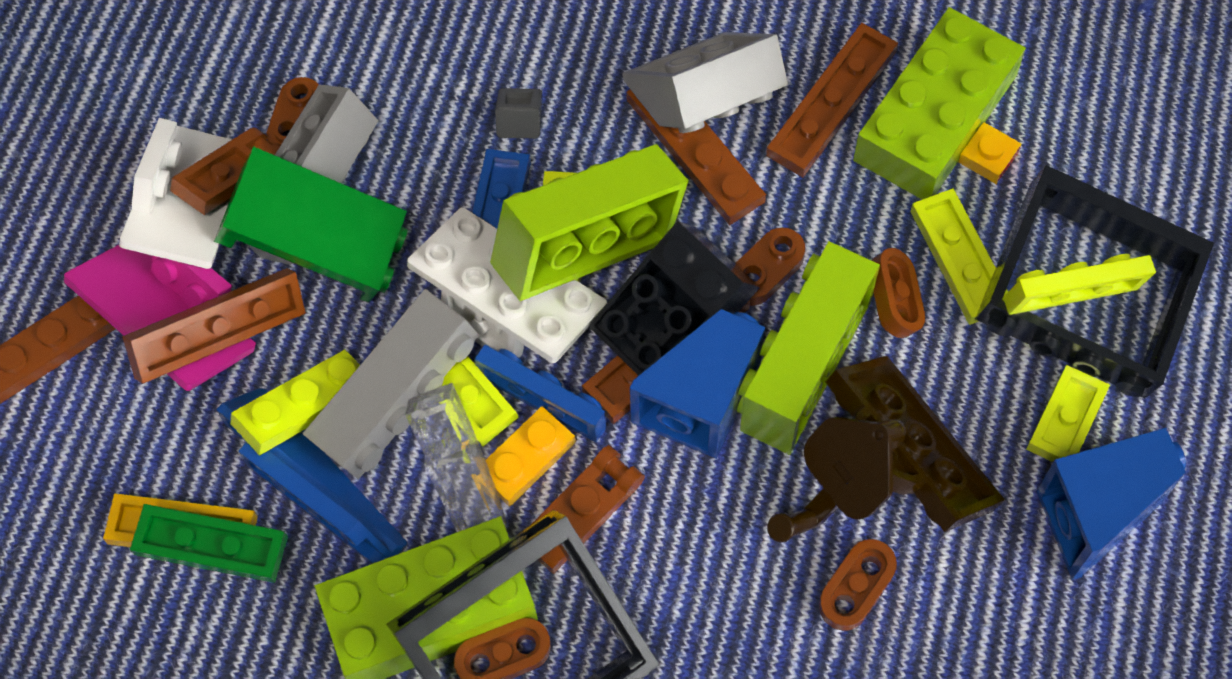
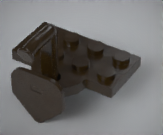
[767,356,1005,543]

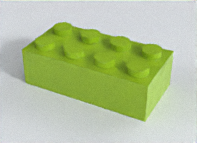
[853,7,1026,200]
[490,144,689,301]
[737,241,880,455]
[314,516,538,679]

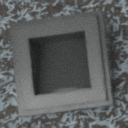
[495,88,542,139]

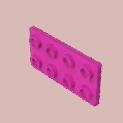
[64,245,256,391]

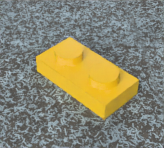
[475,406,576,507]

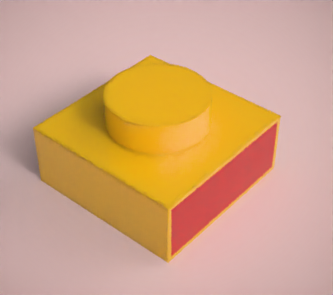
[958,122,1022,184]

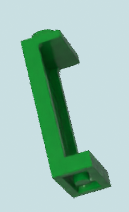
[214,146,408,303]

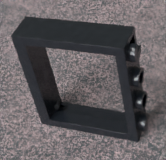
[975,165,1214,399]
[386,510,659,679]

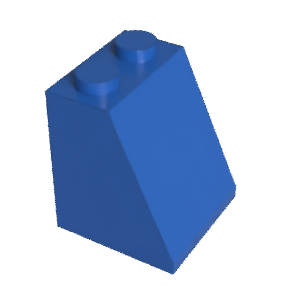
[630,309,765,459]
[1036,428,1186,580]

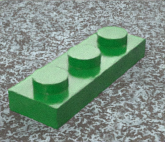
[130,504,288,583]

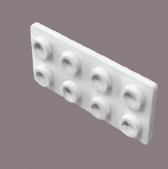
[119,118,232,269]
[407,208,607,363]

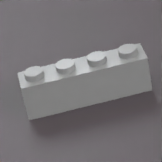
[246,84,379,265]
[303,289,479,480]

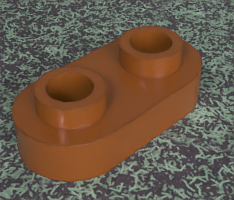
[266,77,319,145]
[735,227,805,306]
[871,248,925,338]
[819,539,897,631]
[454,618,551,679]

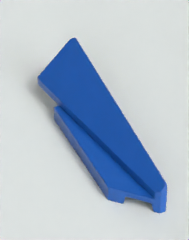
[216,388,407,564]

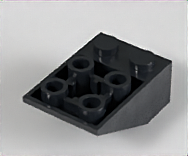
[589,221,760,376]

